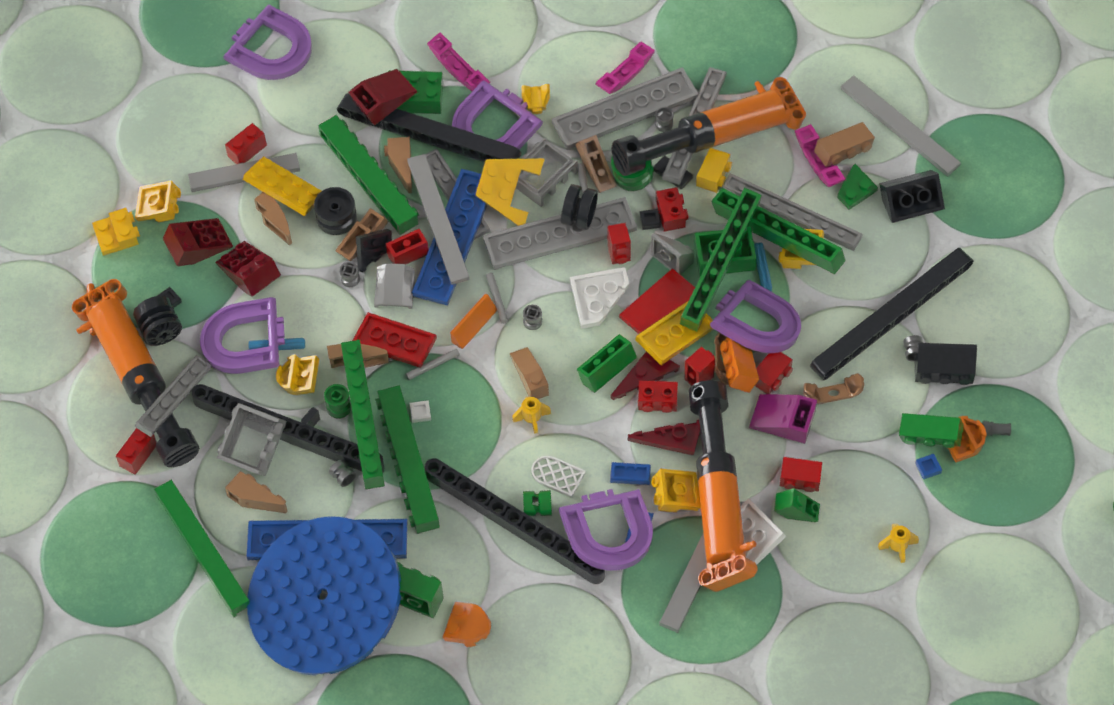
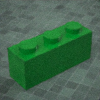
[577,334,637,393]
[899,413,964,448]

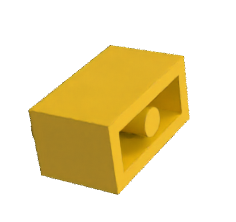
[696,148,732,193]

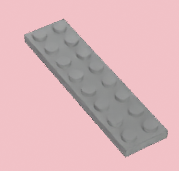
[552,67,699,150]
[483,197,637,270]

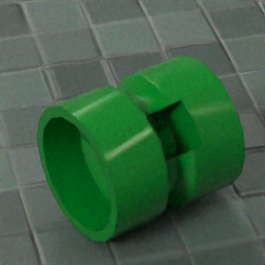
[324,384,351,419]
[523,490,552,517]

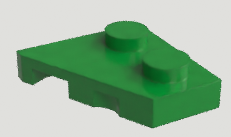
[837,164,878,210]

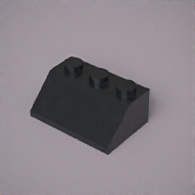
[879,170,945,223]
[914,343,977,385]

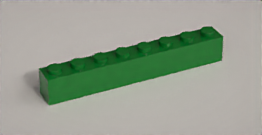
[318,115,419,235]
[680,187,762,332]
[711,188,846,275]
[341,340,385,490]
[375,385,440,534]

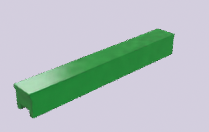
[154,479,250,618]

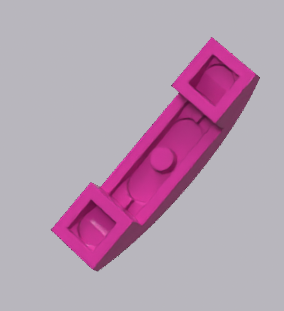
[427,32,490,91]
[595,41,655,94]
[795,124,845,187]

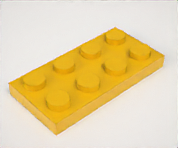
[243,156,322,217]
[635,301,714,365]

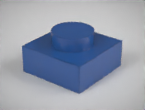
[915,454,942,480]

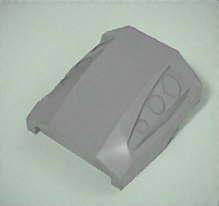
[374,264,415,309]

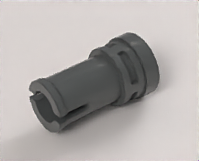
[982,421,1011,436]

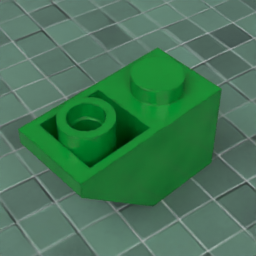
[774,488,820,522]

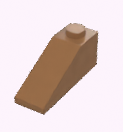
[575,135,616,193]
[384,137,412,193]
[510,347,549,399]

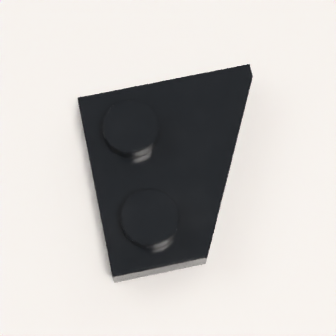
[356,229,392,272]

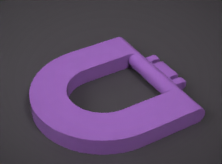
[223,5,312,80]
[452,80,543,150]
[710,280,801,353]
[200,297,285,374]
[559,489,653,571]

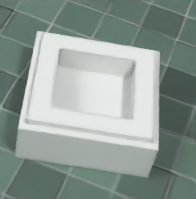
[410,400,431,423]

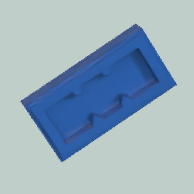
[610,462,651,485]

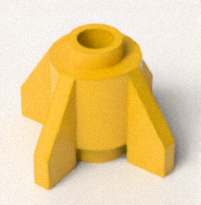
[521,84,550,114]
[512,396,551,434]
[878,523,919,563]

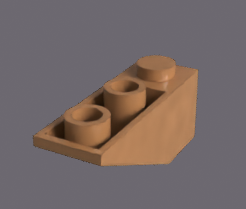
[225,471,287,513]

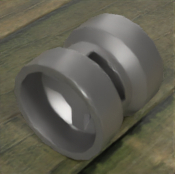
[655,107,674,132]
[339,262,360,287]
[523,304,542,330]
[903,335,923,361]
[329,459,356,487]

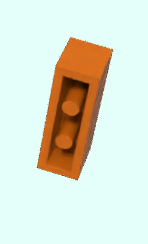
[720,337,759,393]

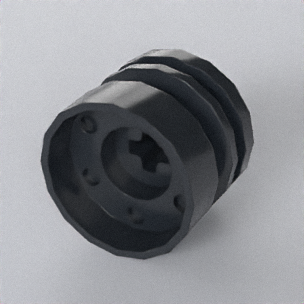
[133,296,182,346]

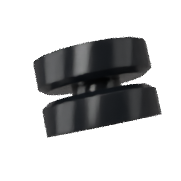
[561,184,598,230]
[314,187,357,235]

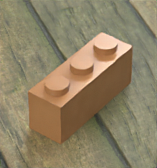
[814,122,875,167]

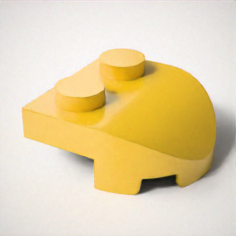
[276,354,319,395]

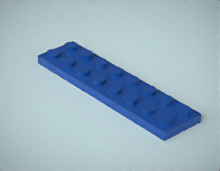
[412,169,488,306]
[246,519,408,560]

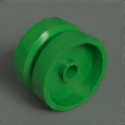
[611,157,654,191]

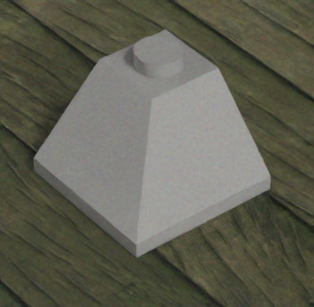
[651,233,694,275]

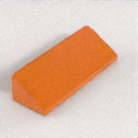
[450,294,497,349]

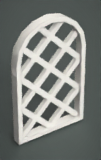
[531,456,586,498]

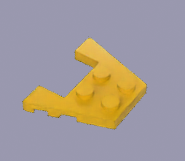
[475,158,545,226]

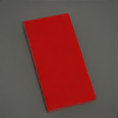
[619,268,695,334]
[352,312,437,368]

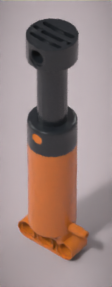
[611,77,806,176]
[72,279,200,467]
[688,380,757,592]

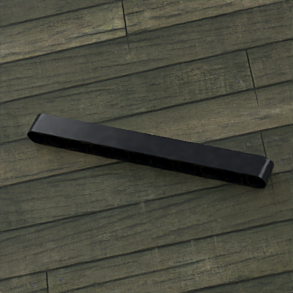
[337,93,522,162]
[810,247,974,380]
[191,384,385,472]
[425,458,605,584]

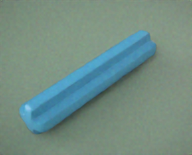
[754,242,772,292]
[248,338,305,350]

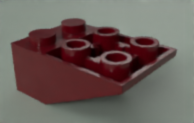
[348,69,417,126]
[163,218,233,266]
[215,241,281,297]

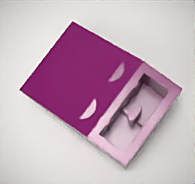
[749,394,817,444]

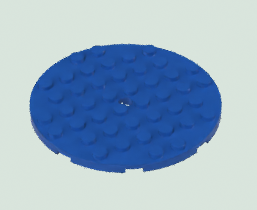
[247,516,401,675]

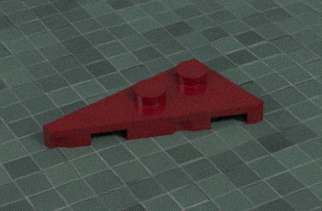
[611,351,680,400]
[627,420,700,456]

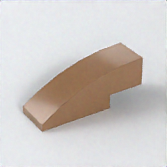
[254,192,292,245]
[335,208,388,262]
[327,344,389,368]

